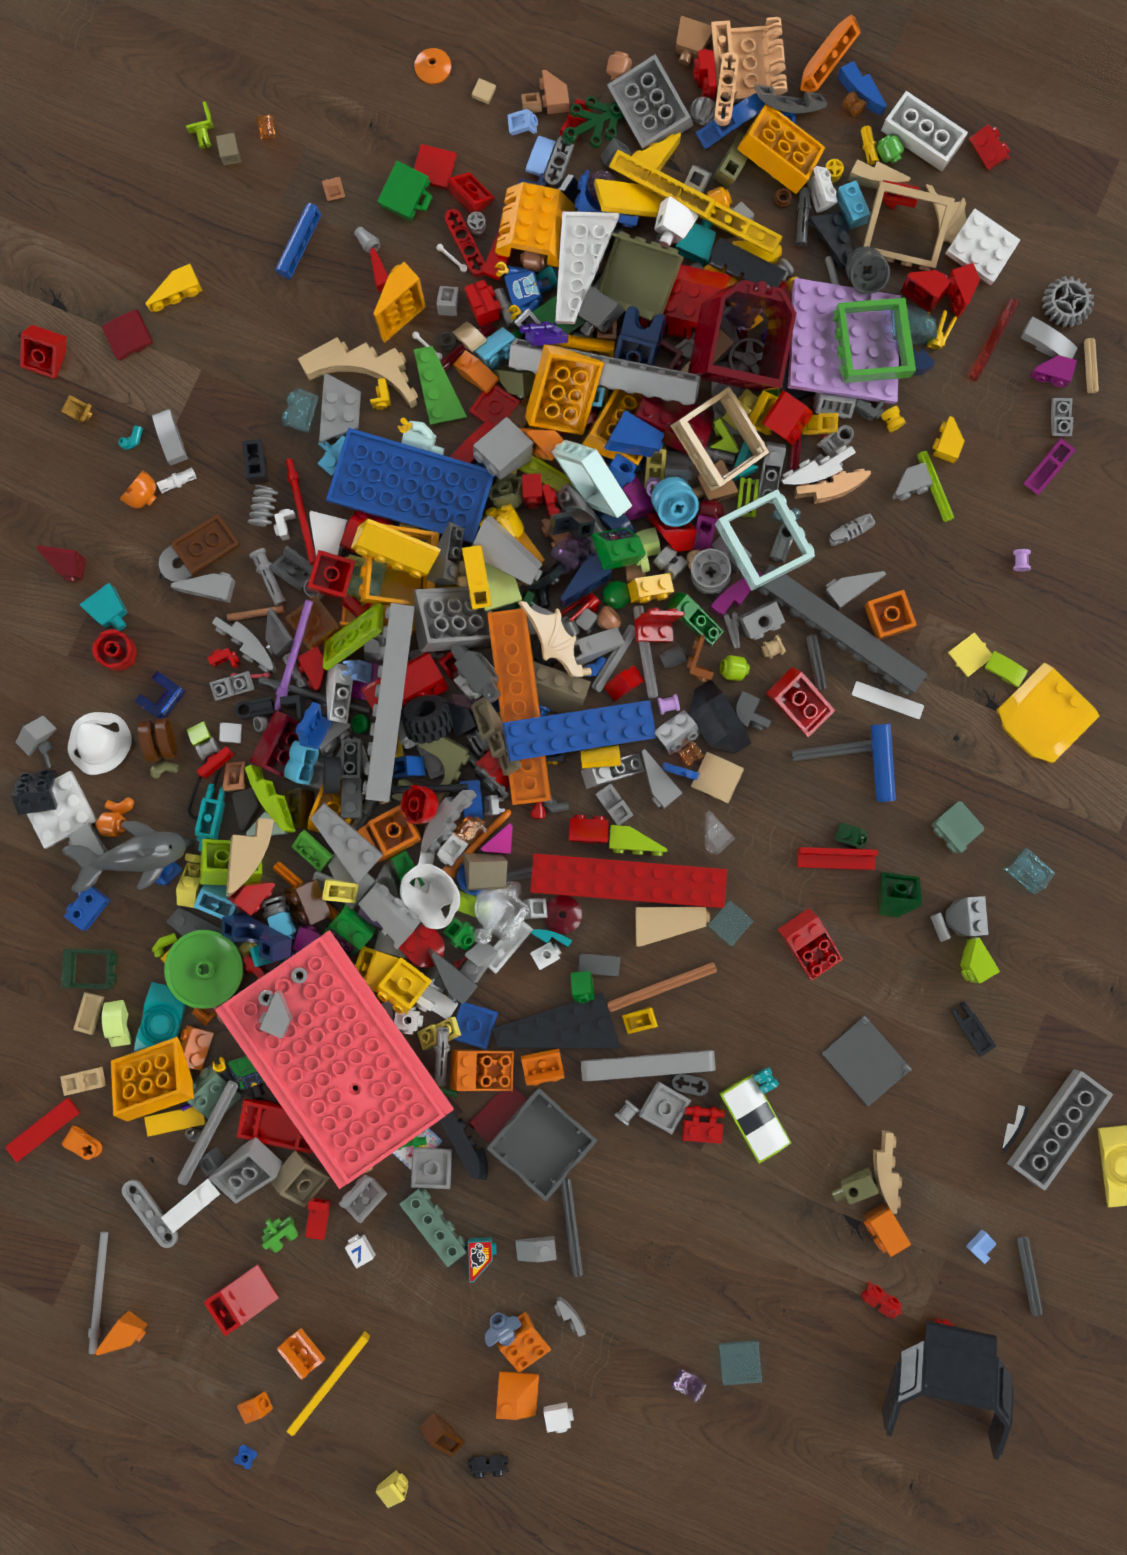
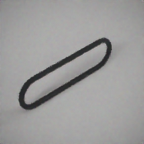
[187,755,221,819]

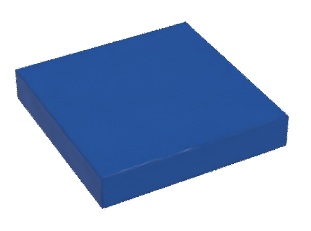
[454,1002,498,1050]

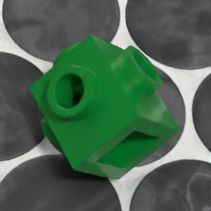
[443,918,478,951]

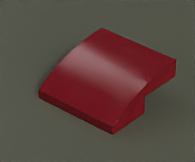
[102,309,153,361]

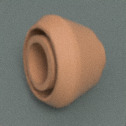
[597,606,621,630]

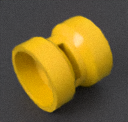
[880,406,906,432]

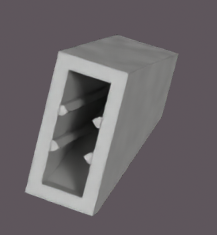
[328,853,378,910]

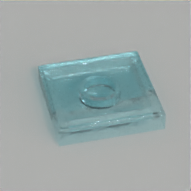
[719,1340,762,1386]

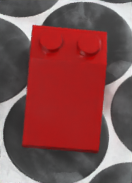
[765,667,835,737]

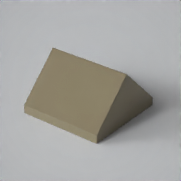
[462,853,507,890]

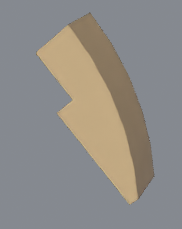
[848,159,911,189]

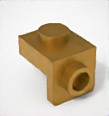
[60,395,93,423]

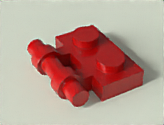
[542,484,561,519]
[682,1105,725,1144]

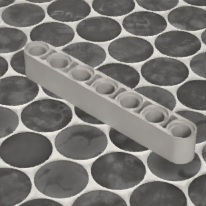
[581,1050,716,1081]

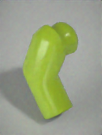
[152,933,177,957]

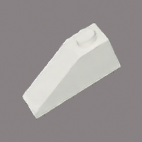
[161,1179,221,1233]

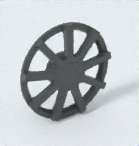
[473,766,509,799]

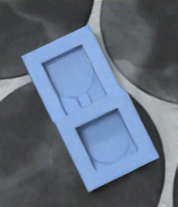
[525,136,556,176]

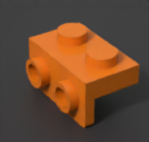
[180,1024,214,1071]
[521,1048,565,1086]
[277,1328,326,1380]

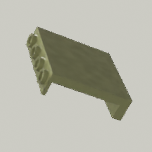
[597,231,684,322]

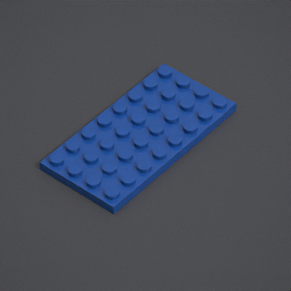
[326,428,494,544]

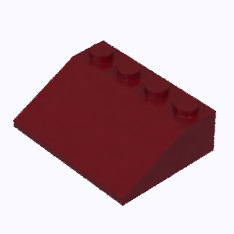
[633,394,714,456]

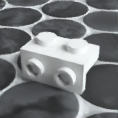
[807,166,838,213]

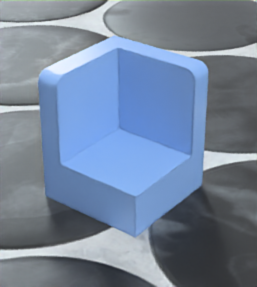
[966,1229,996,1264]

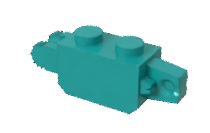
[195,783,226,852]

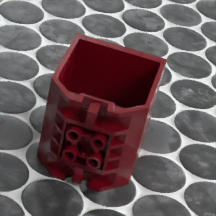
[688,280,797,392]

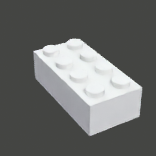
[881,91,968,172]

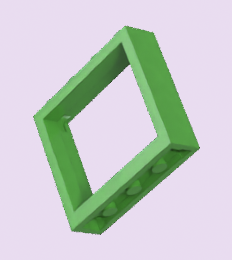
[832,298,916,383]

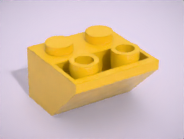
[355,946,399,992]

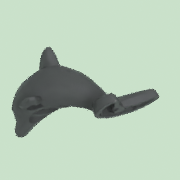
[62,821,193,893]

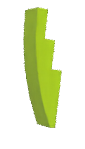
[245,765,296,833]

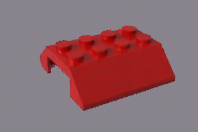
[640,264,731,340]

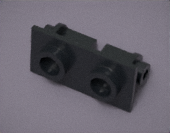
[468,1454,509,1479]

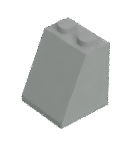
[473,417,533,479]

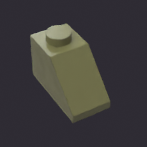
[493,365,535,398]

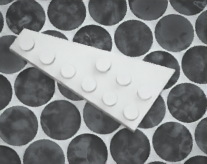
[555,211,619,324]

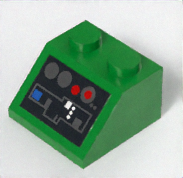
[591,528,646,570]
[321,904,375,957]

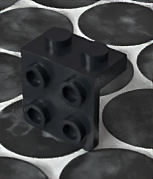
[11,770,58,815]

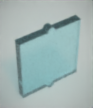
[708,900,754,946]

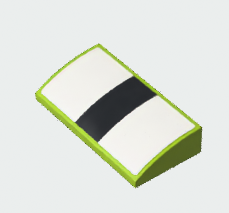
[719,1074,791,1163]

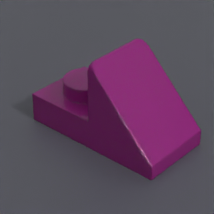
[690,515,718,551]

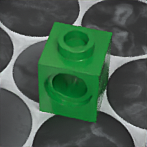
[571,971,594,1003]

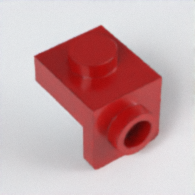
[207,648,240,669]

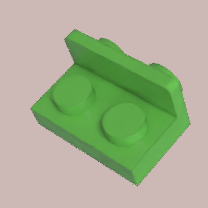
[291,830,333,872]

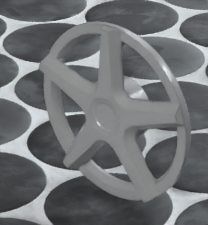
[728,338,764,375]

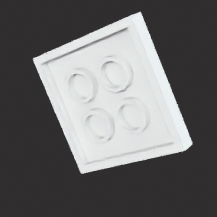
[945,209,1020,285]
[27,771,97,849]

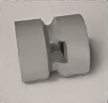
[653,545,689,581]

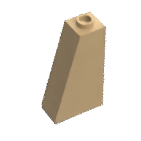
[635,907,710,946]

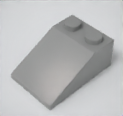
[208,1137,283,1204]

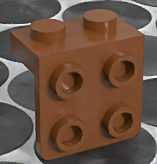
[687,635,714,682]

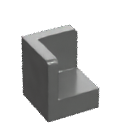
[601,138,632,173]

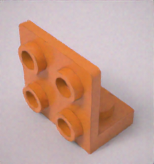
[497,1311,551,1372]

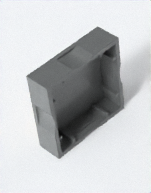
[486,1087,598,1202]

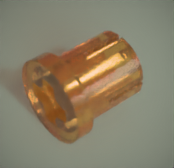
[256,115,275,139]

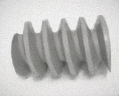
[248,485,278,527]

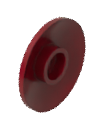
[544,896,582,934]

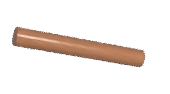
[227,605,285,622]

